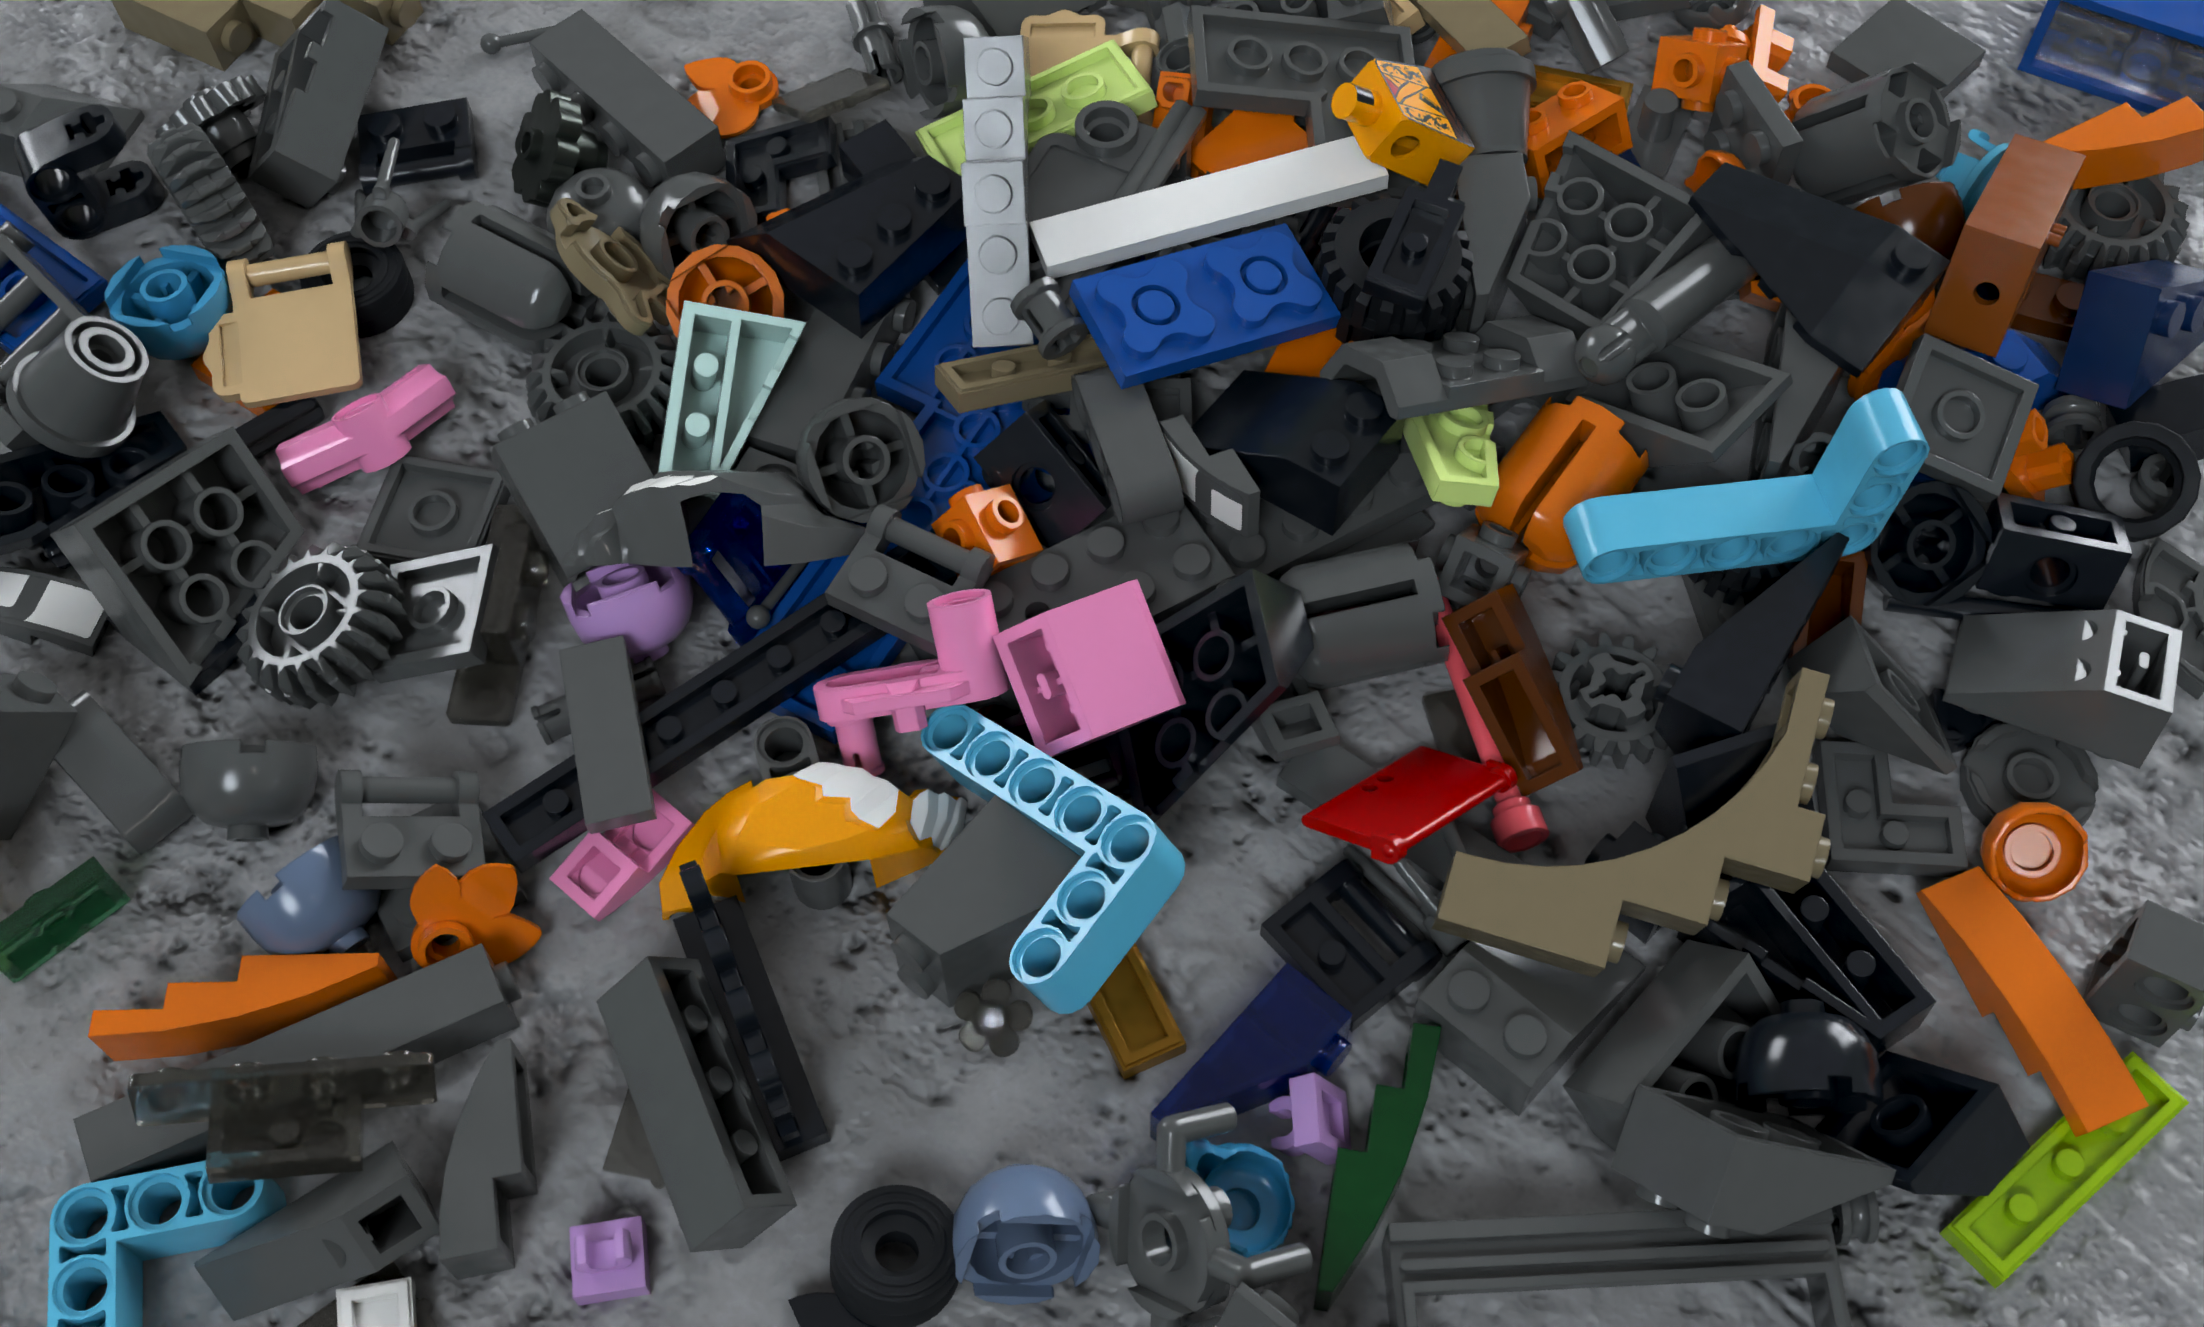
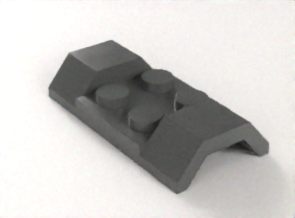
[1320,315,1588,420]

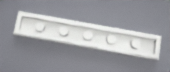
[1029,136,1389,279]

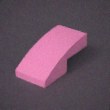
[549,789,695,921]

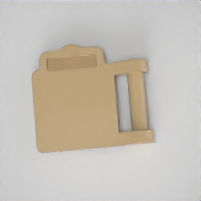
[1020,9,1160,127]
[203,241,363,408]

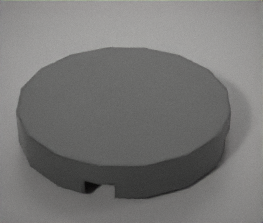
[1960,722,2099,827]

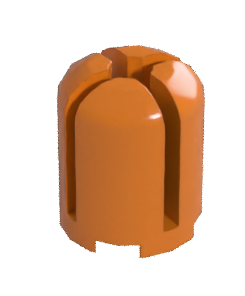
[1475,396,1649,574]

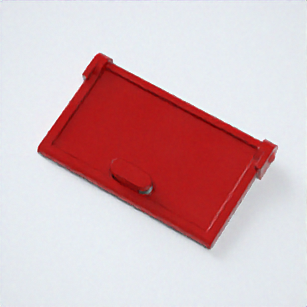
[1302,746,1518,865]

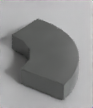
[2132,537,2204,700]

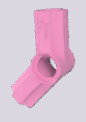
[275,364,456,495]

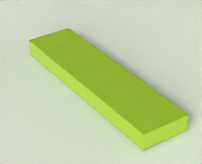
[1939,1051,2189,1289]

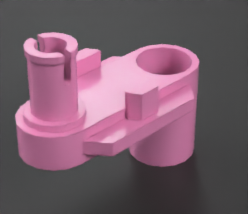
[813,589,1010,776]

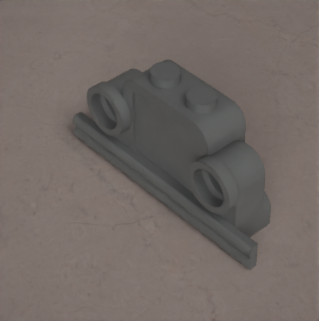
[1028,100,1207,334]

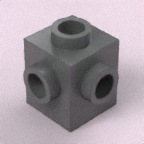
[1435,521,1532,609]

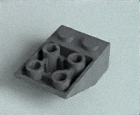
[1942,609,2183,769]

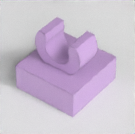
[1269,1073,1351,1165]
[569,1216,651,1306]

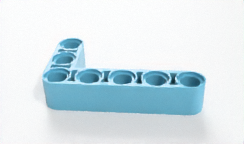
[1563,388,1930,584]
[920,704,1185,1014]
[47,1156,286,1327]

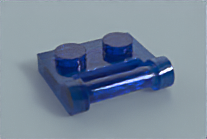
[677,492,810,647]

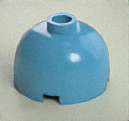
[104,245,233,360]

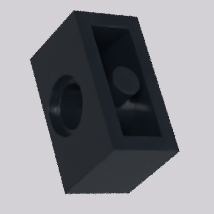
[973,400,1112,548]
[1975,493,2132,610]

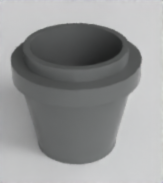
[1431,48,1537,164]
[6,316,149,458]

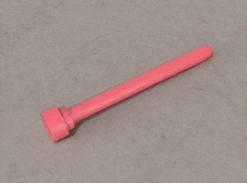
[1435,577,1549,853]

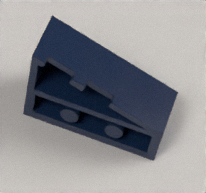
[2055,259,2204,410]

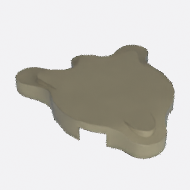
[550,198,671,336]

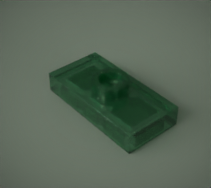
[0,856,131,983]

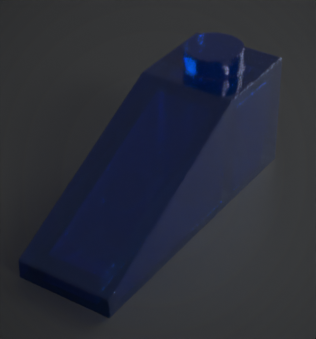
[1150,963,1353,1141]

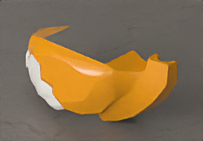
[659,762,968,920]

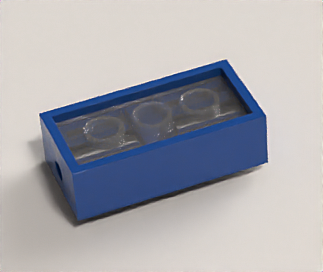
[2017,0,2204,114]

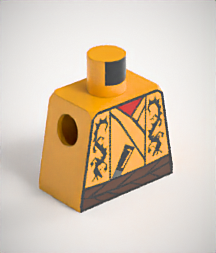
[1331,58,1475,186]

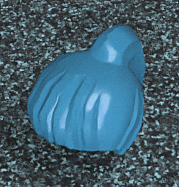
[1186,1138,1295,1257]

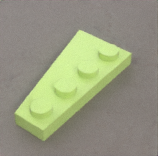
[1403,404,1499,507]

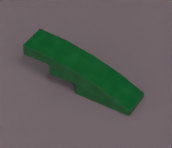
[1313,1023,1441,1312]

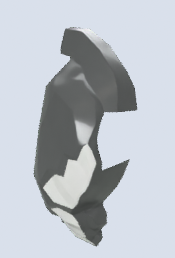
[561,470,866,567]

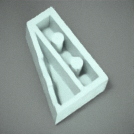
[657,300,806,493]

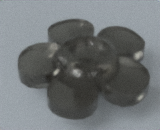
[954,978,1033,1058]

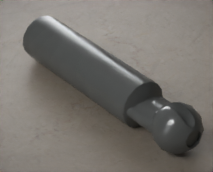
[1574,234,1759,386]

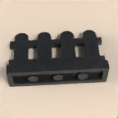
[673,860,831,1162]

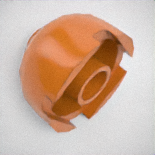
[666,244,785,338]

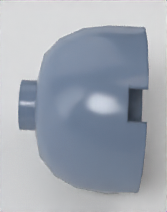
[236,835,381,955]
[952,1164,1100,1305]

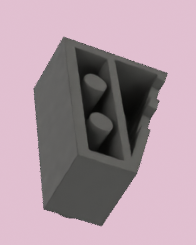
[247,0,389,209]

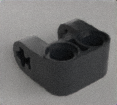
[14,105,165,240]

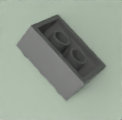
[1563,940,1781,1151]

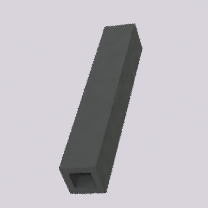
[73,943,522,1182]

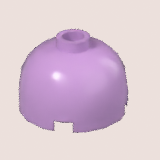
[559,563,694,664]

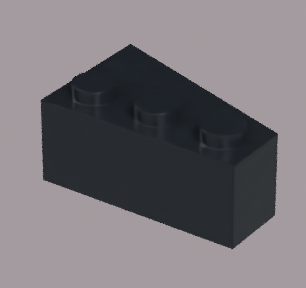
[1676,869,1937,1055]

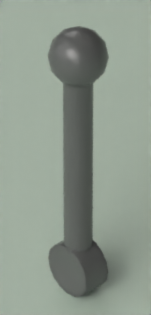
[480,25,555,55]
[746,562,809,630]

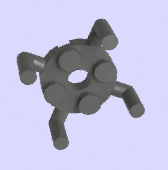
[1086,1102,1312,1327]

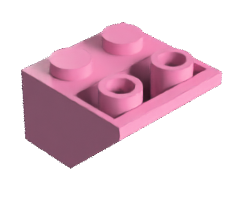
[992,579,1187,757]

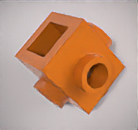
[1651,27,1748,112]
[931,484,1044,577]

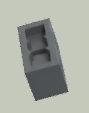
[2083,900,2204,1048]

